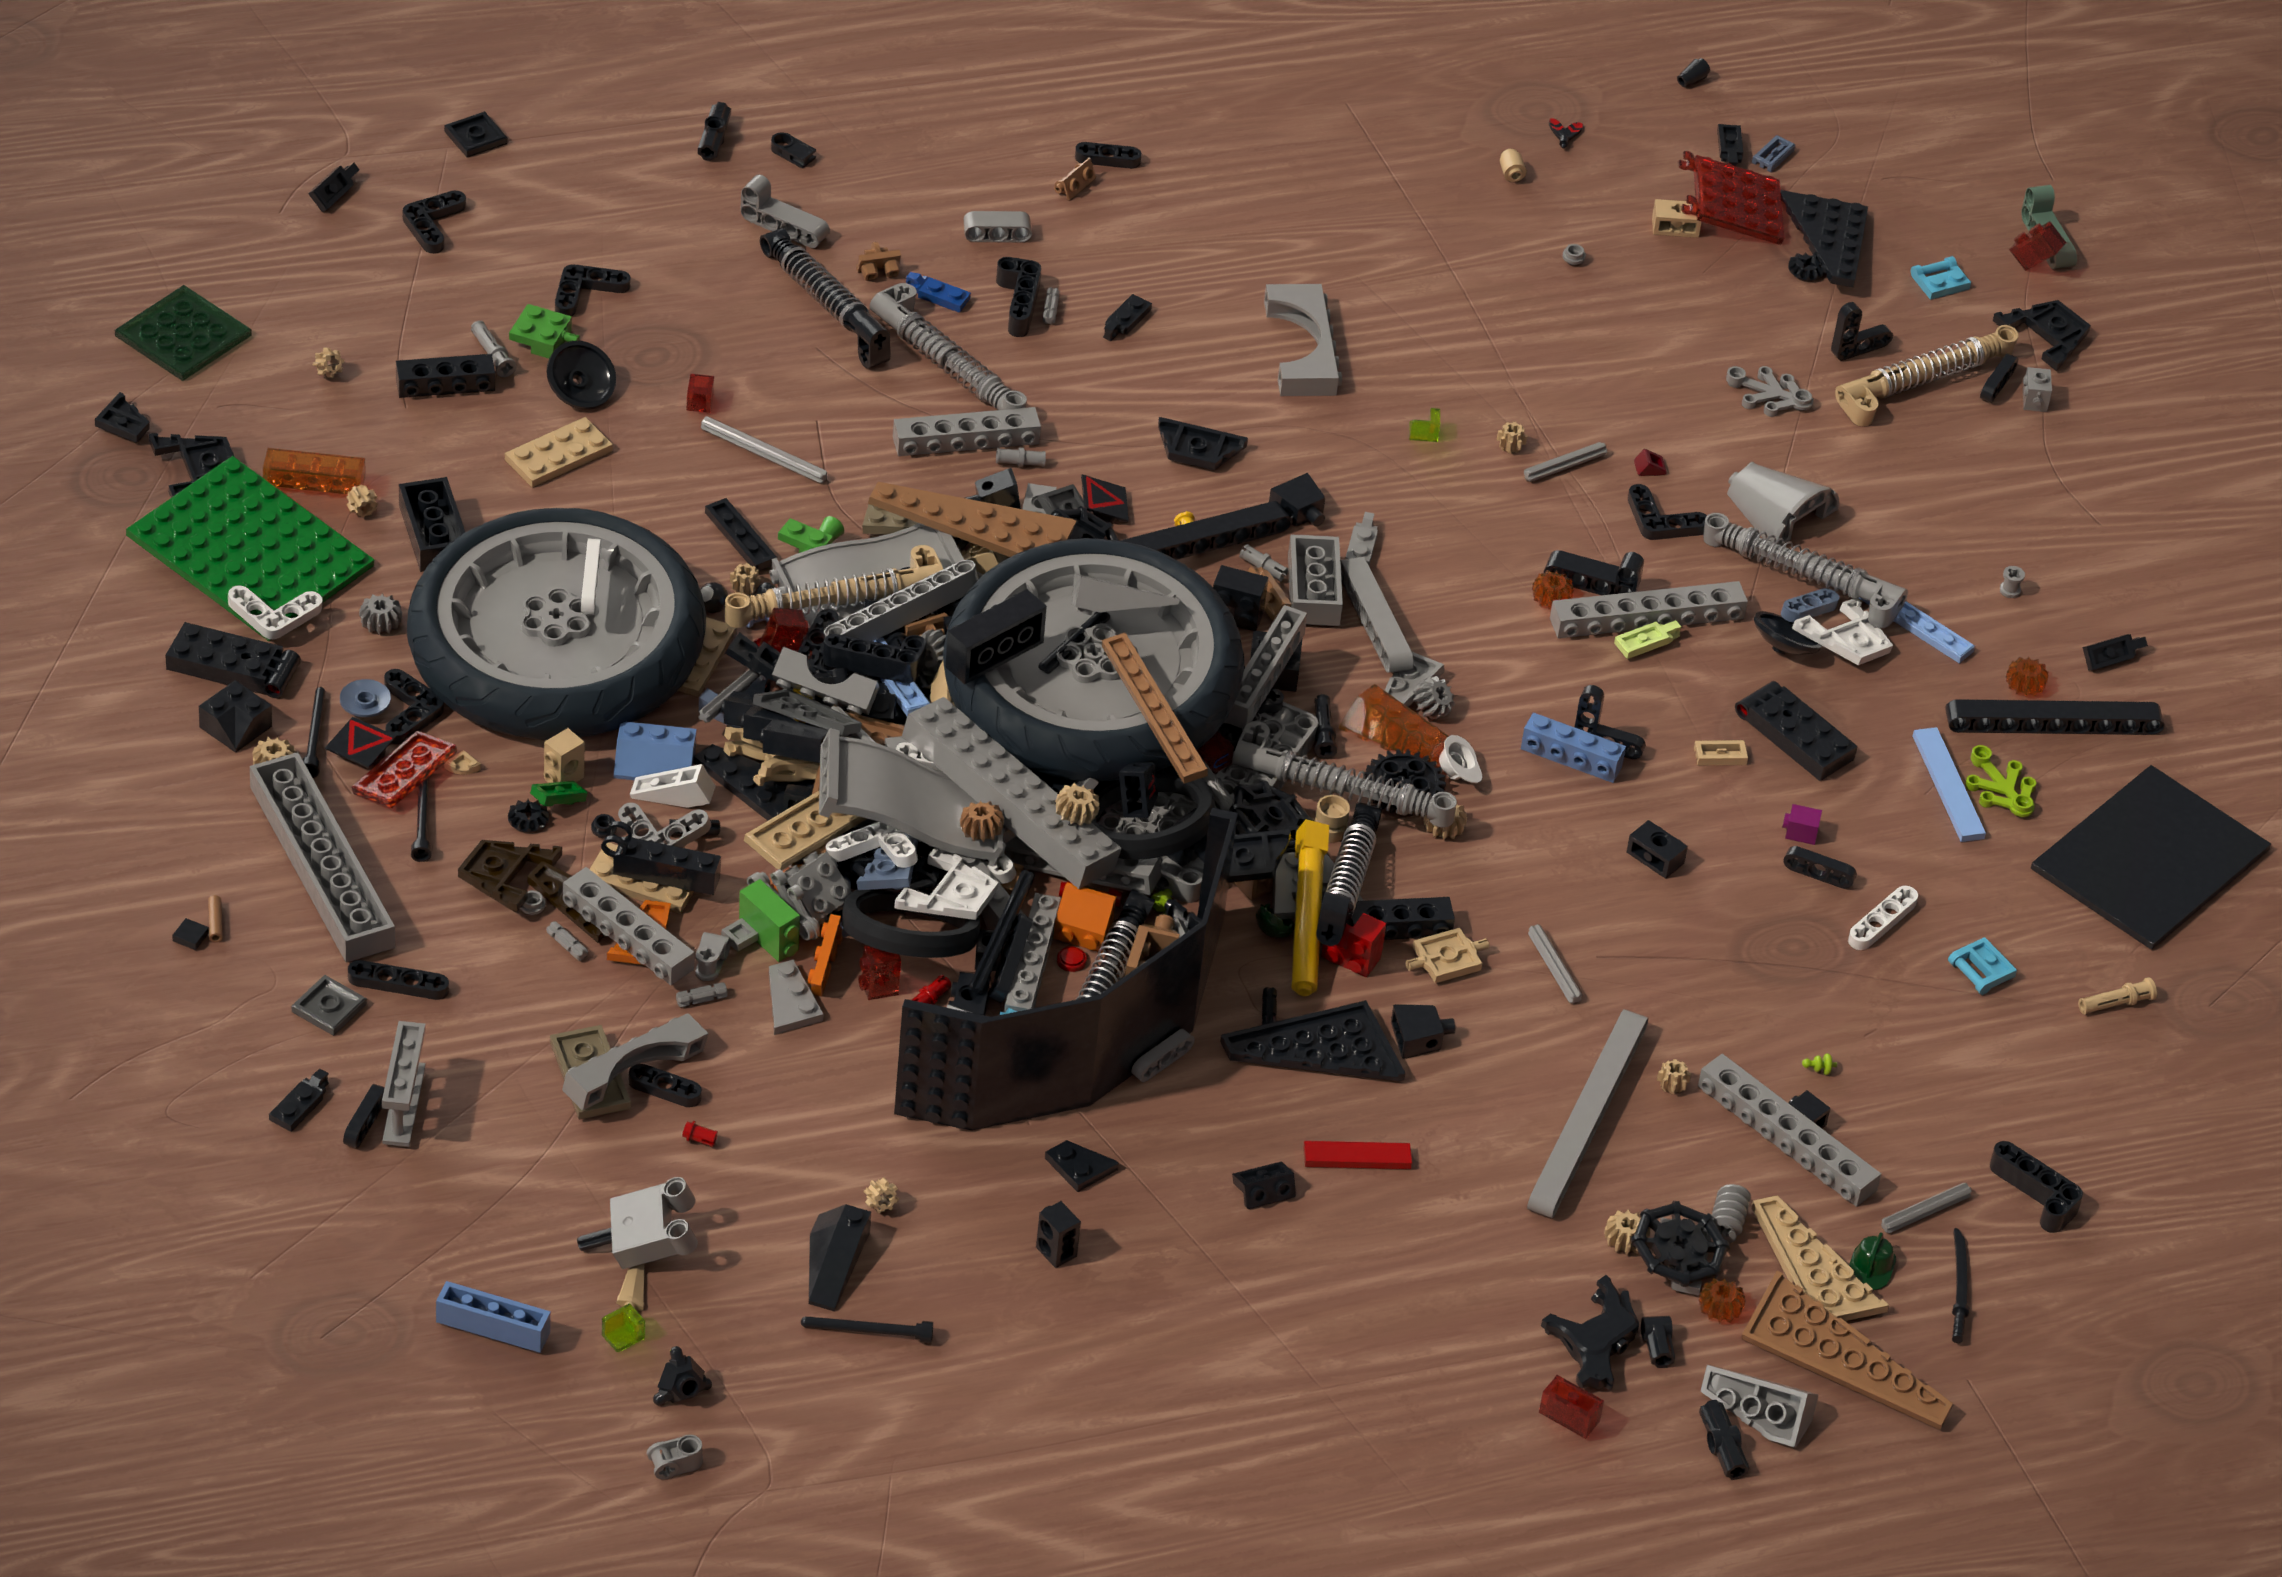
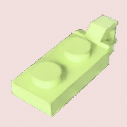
[1614,620,1681,659]

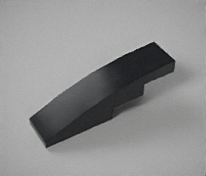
[725,632,821,689]

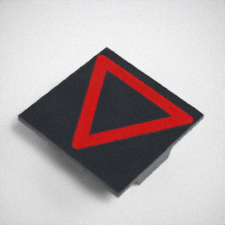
[1081,474,1129,523]
[325,717,396,768]

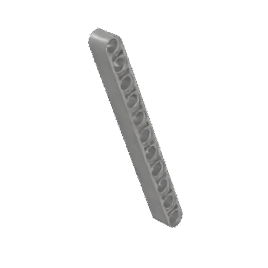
[1527,1009,1649,1219]

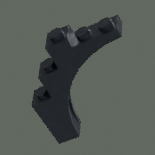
[721,675,828,763]

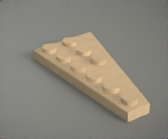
[1751,1195,1889,1321]

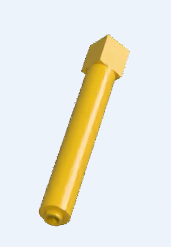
[1291,819,1329,996]

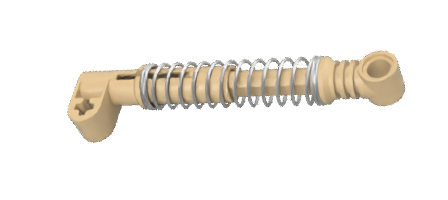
[1835,325,2018,427]
[725,545,943,628]

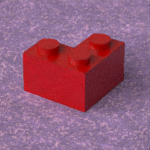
[1321,913,1386,978]

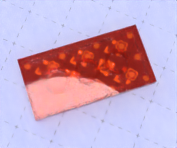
[351,731,457,809]

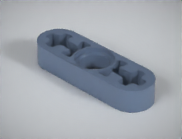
[1781,588,1839,622]

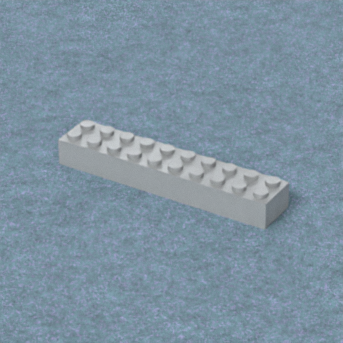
[902,697,1121,889]
[250,752,395,962]

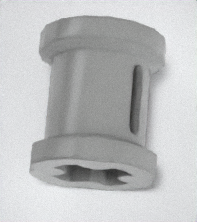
[2000,566,2025,598]

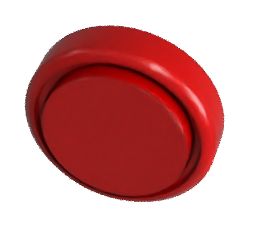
[1057,946,1087,972]

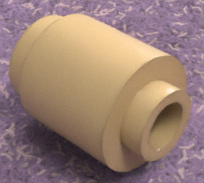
[1500,149,1527,182]

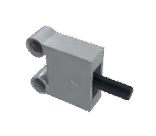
[577,1177,698,1269]

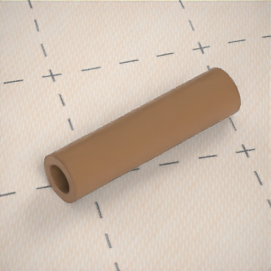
[208,895,223,942]

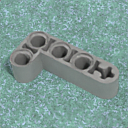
[740,174,830,248]

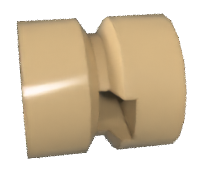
[1315,795,1350,843]

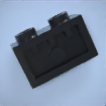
[1232,1161,1296,1209]

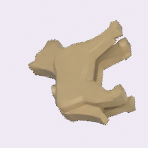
[724,727,819,786]

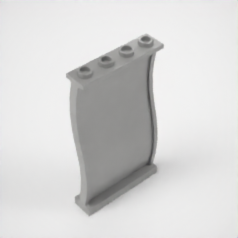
[769,523,964,639]
[819,728,1006,866]

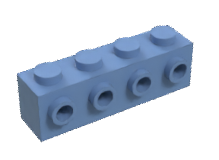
[1521,713,1626,783]
[436,1281,551,1353]

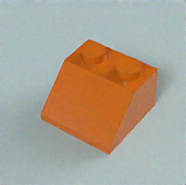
[1053,882,1116,953]

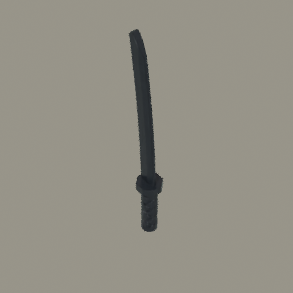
[1952,1228,1970,1343]

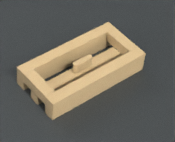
[1694,740,1748,765]

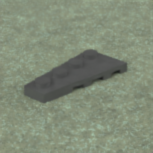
[753,689,862,737]

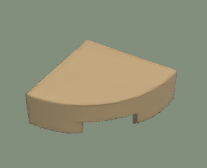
[444,750,481,775]

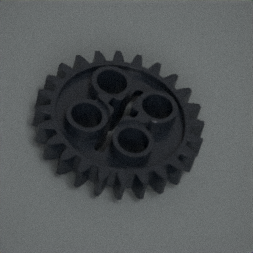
[1365,749,1446,816]

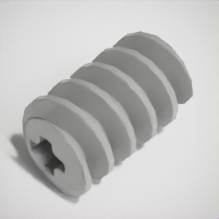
[1712,1184,1751,1243]

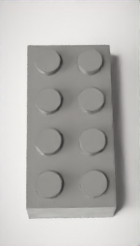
[1288,534,1343,626]

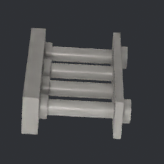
[382,1021,426,1147]

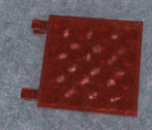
[1678,151,1785,245]

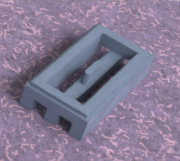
[1752,135,1795,172]

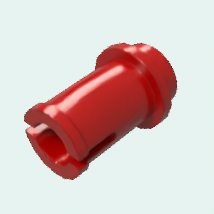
[682,1121,718,1148]

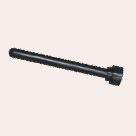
[302,687,325,778]
[411,768,432,862]
[801,1316,934,1344]

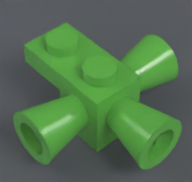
[778,516,845,553]

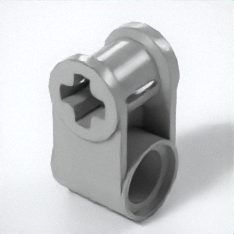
[696,932,731,981]
[646,1434,703,1480]

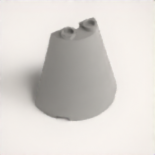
[1727,462,1839,546]

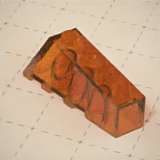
[1339,684,1449,764]

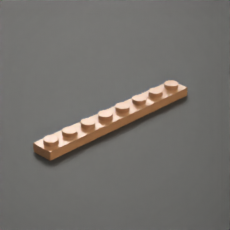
[1102,633,1208,784]

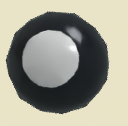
[700,582,728,613]

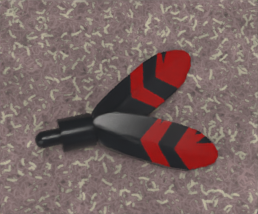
[1549,118,1583,149]

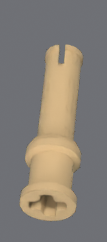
[2078,977,2157,1015]

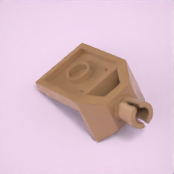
[1125,915,1180,976]

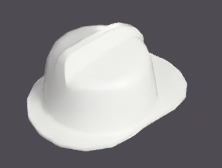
[1439,735,1482,783]

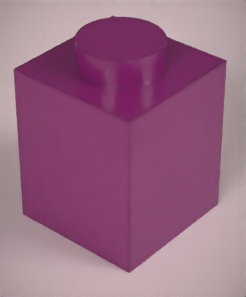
[1782,804,1822,845]

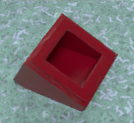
[1634,449,1667,476]

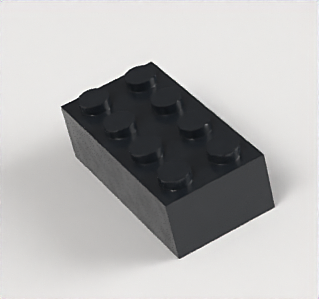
[399,477,465,572]
[945,589,1047,685]

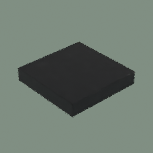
[444,111,507,157]

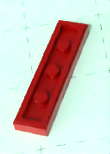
[1303,1141,1412,1169]

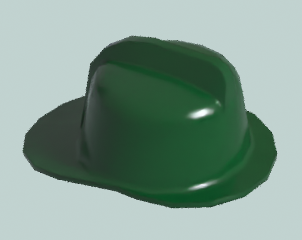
[1849,1232,1896,1291]

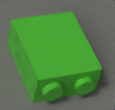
[739,879,800,962]

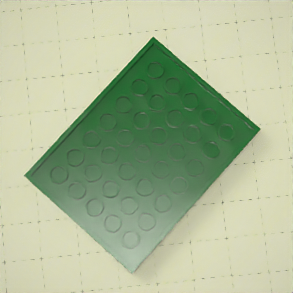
[126,456,375,641]

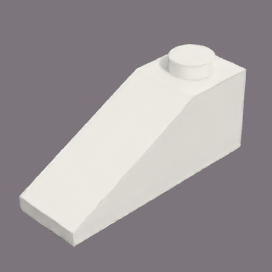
[630,764,716,808]

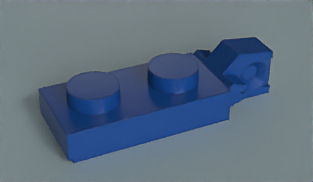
[906,272,971,313]

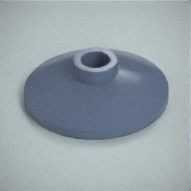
[340,679,391,717]

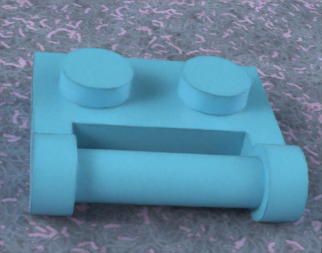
[1911,256,1971,300]
[1948,937,2017,995]

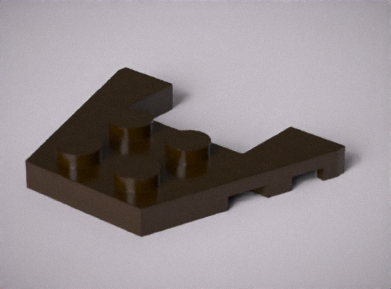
[458,840,562,912]

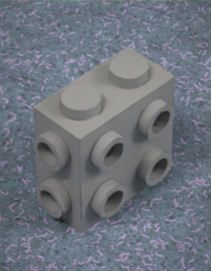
[784,852,852,925]

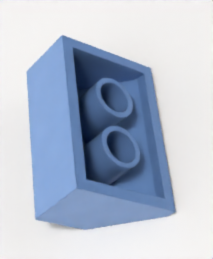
[614,722,697,780]

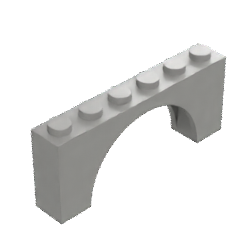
[1264,284,1342,396]

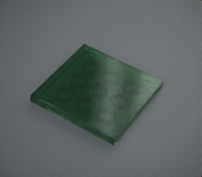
[115,285,252,381]

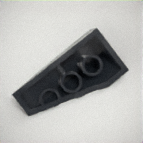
[808,1204,872,1312]

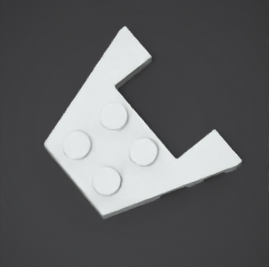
[1792,598,1893,665]
[894,847,998,920]

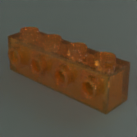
[263,448,366,494]

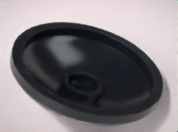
[546,341,616,409]
[1754,611,1822,655]

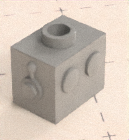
[2022,367,2052,412]

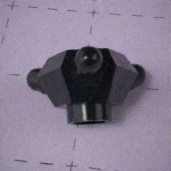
[653,1346,712,1405]

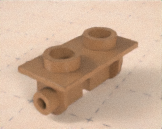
[1054,158,1096,201]

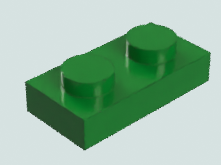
[530,781,588,807]

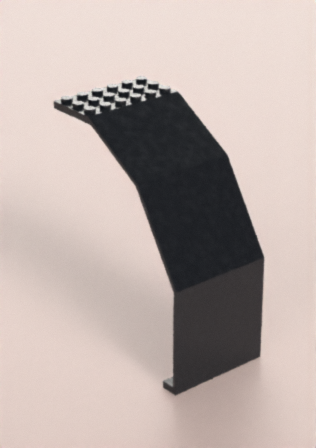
[894,808,1238,1131]

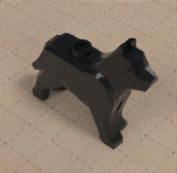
[1541,1275,1639,1390]

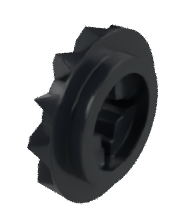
[1788,252,1824,281]
[508,799,549,832]

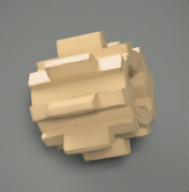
[313,348,345,378]
[1497,422,1527,454]
[346,485,378,517]
[730,563,761,596]
[1657,1059,1691,1094]
[864,1177,899,1213]

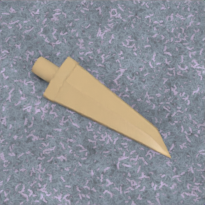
[616,1264,644,1319]

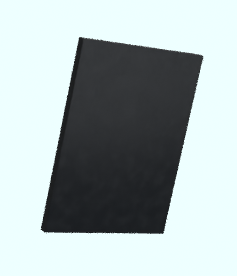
[2030,765,2271,950]

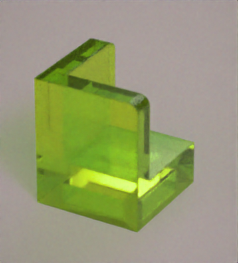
[1409,408,1440,442]
[602,1303,645,1352]

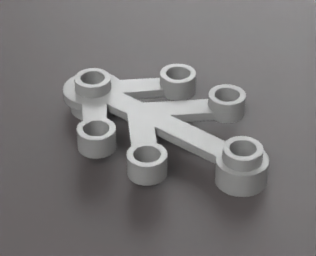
[1726,366,1813,417]
[747,869,820,941]

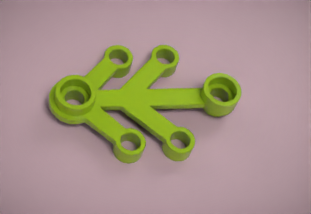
[1965,745,2036,817]

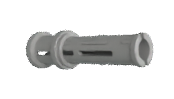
[471,320,516,377]

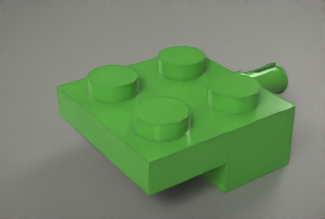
[509,304,580,359]

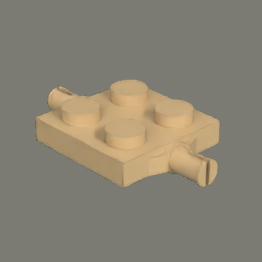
[1406,928,1489,983]

